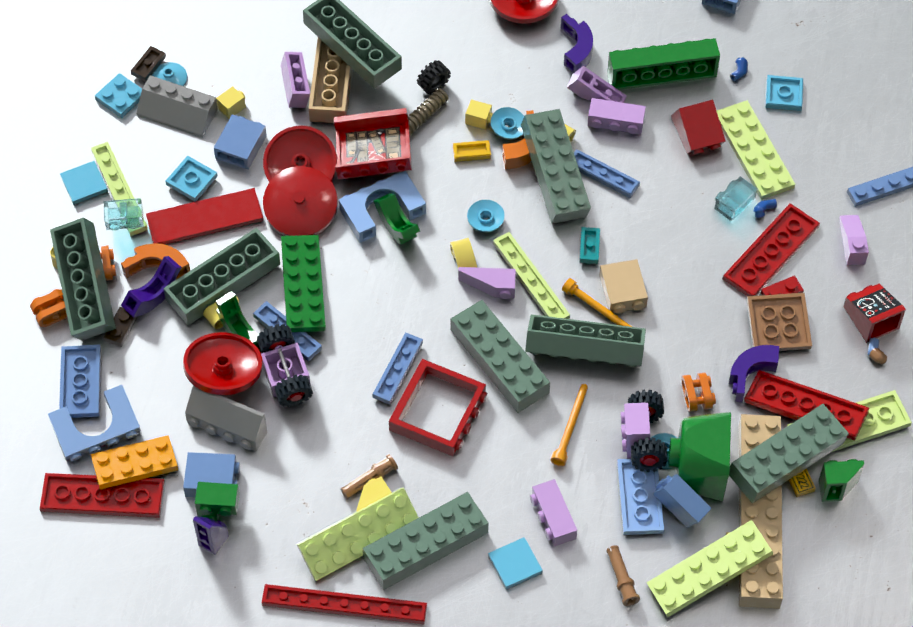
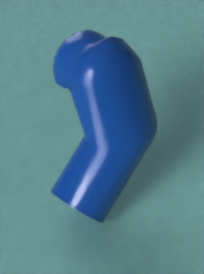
[730,57,748,82]
[753,199,777,218]

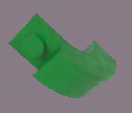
[373,193,420,244]
[216,291,261,353]

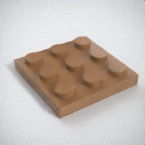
[747,293,812,351]

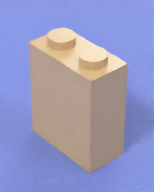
[599,259,648,314]

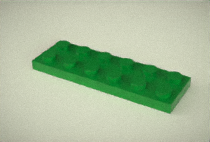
[281,235,326,332]

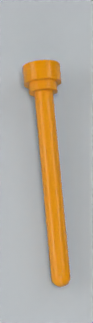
[562,278,632,327]
[550,384,588,466]

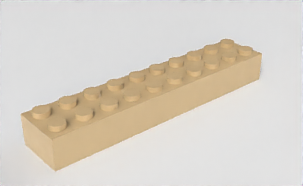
[739,414,783,609]

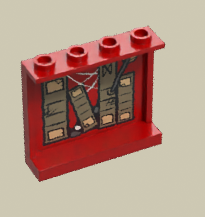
[334,108,412,179]

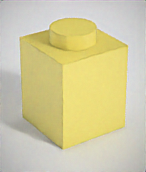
[216,86,246,119]
[465,99,493,130]

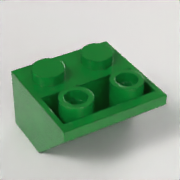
[818,459,864,502]

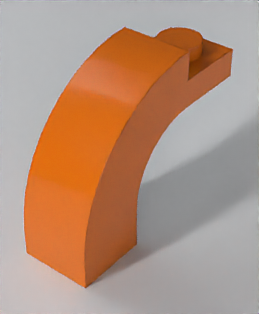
[502,110,534,170]
[121,243,191,280]

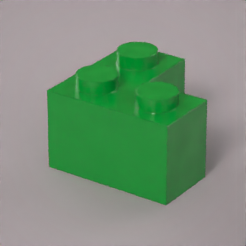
[195,482,240,522]

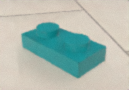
[579,227,600,264]

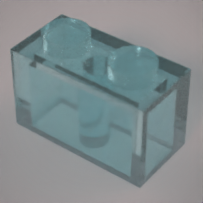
[714,176,757,222]
[103,198,144,231]

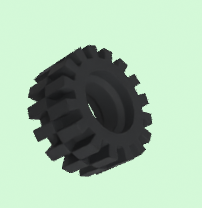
[417,60,451,95]

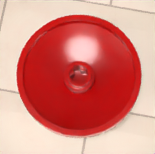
[489,0,559,24]
[263,125,337,182]
[263,166,338,236]
[183,332,262,395]

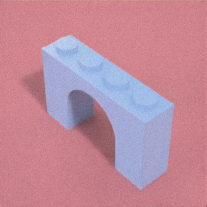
[339,171,426,243]
[48,385,140,461]

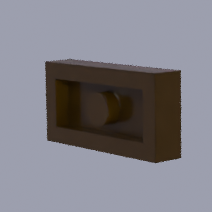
[130,46,166,82]
[103,307,138,347]

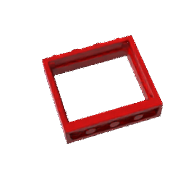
[389,359,488,456]

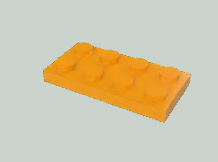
[91,435,178,489]

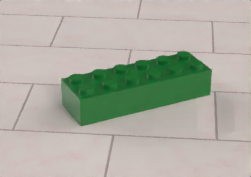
[607,38,720,90]

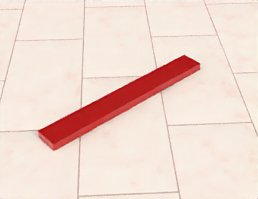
[261,584,427,625]

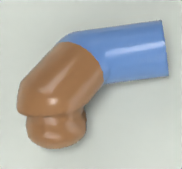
[868,338,887,364]

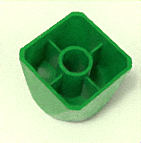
[668,412,731,501]

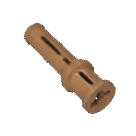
[340,454,398,499]
[606,545,640,606]

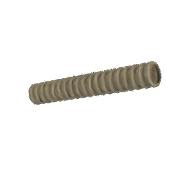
[408,88,449,136]

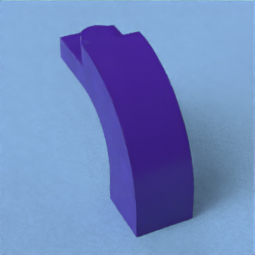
[560,14,593,74]
[121,256,182,317]
[728,345,779,403]

